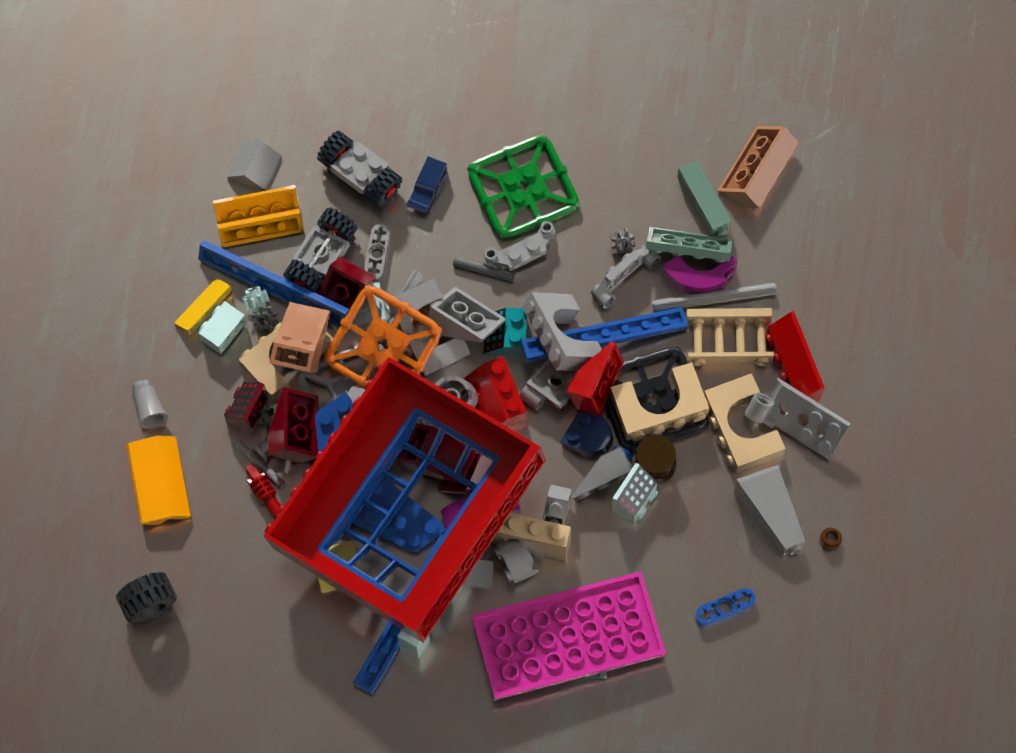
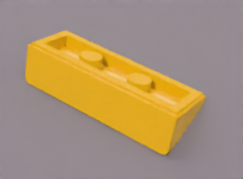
[174,278,232,336]

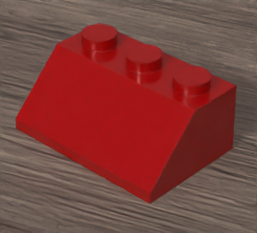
[464,356,527,427]

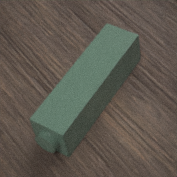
[678,160,732,237]

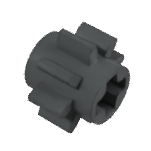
[610,227,635,254]
[252,306,279,332]
[258,404,277,430]

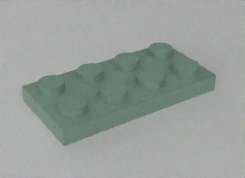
[646,227,732,262]

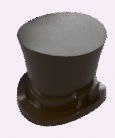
[635,434,677,485]

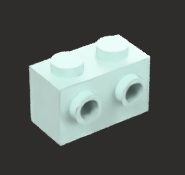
[199,301,247,354]

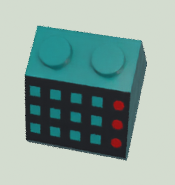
[483,307,527,357]

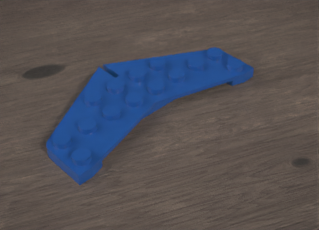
[315,391,446,552]

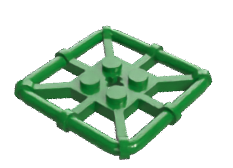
[467,134,580,240]

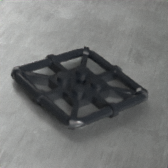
[605,346,710,453]

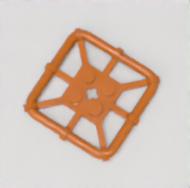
[324,285,442,389]

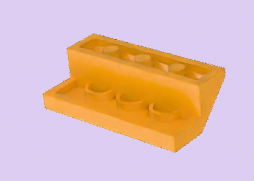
[213,185,304,248]
[126,436,191,525]

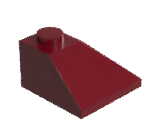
[438,453,492,494]

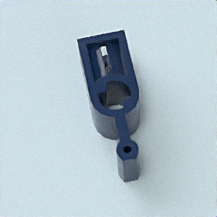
[407,156,447,214]

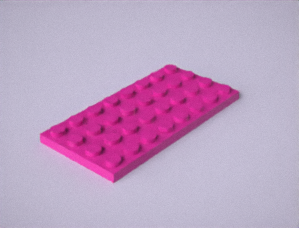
[471,571,666,700]

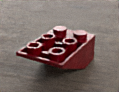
[399,423,477,485]

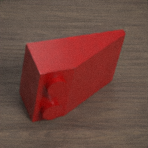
[567,341,624,416]

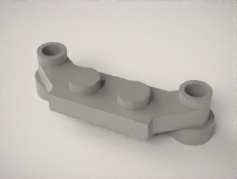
[483,221,555,271]
[590,245,661,309]

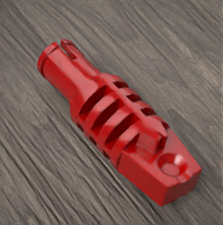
[245,464,281,519]

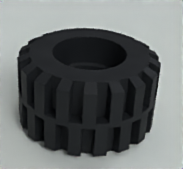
[116,572,177,623]

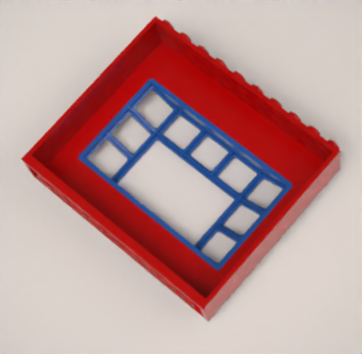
[263,357,546,643]

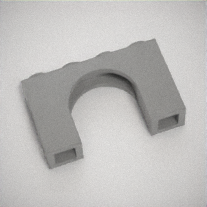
[385,278,471,377]
[522,292,602,371]

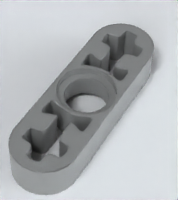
[364,224,390,282]

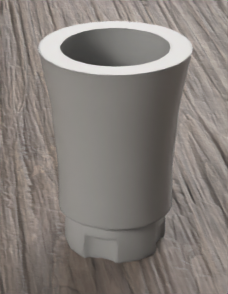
[131,380,168,429]

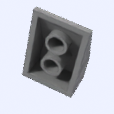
[428,287,506,342]

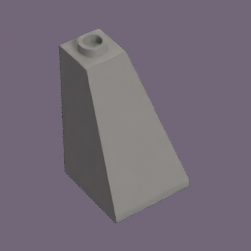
[734,465,806,555]

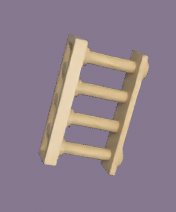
[686,308,774,366]

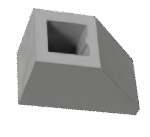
[543,485,572,525]

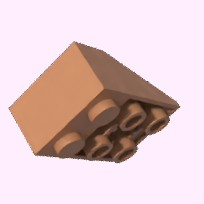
[270,302,330,373]

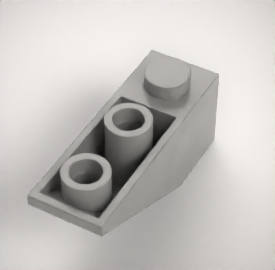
[572,446,632,500]

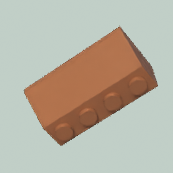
[717,126,799,208]

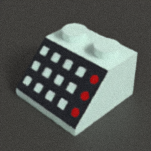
[612,463,658,524]

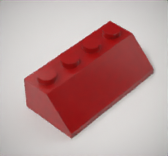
[765,311,825,402]

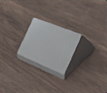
[227,140,281,191]

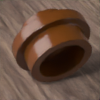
[820,528,842,549]

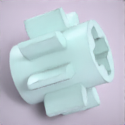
[242,286,270,312]

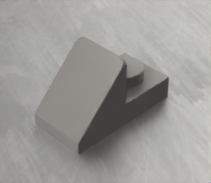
[470,544,495,589]

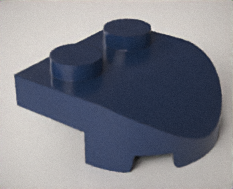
[560,410,613,458]

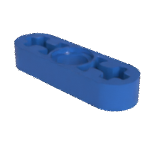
[695,588,756,627]

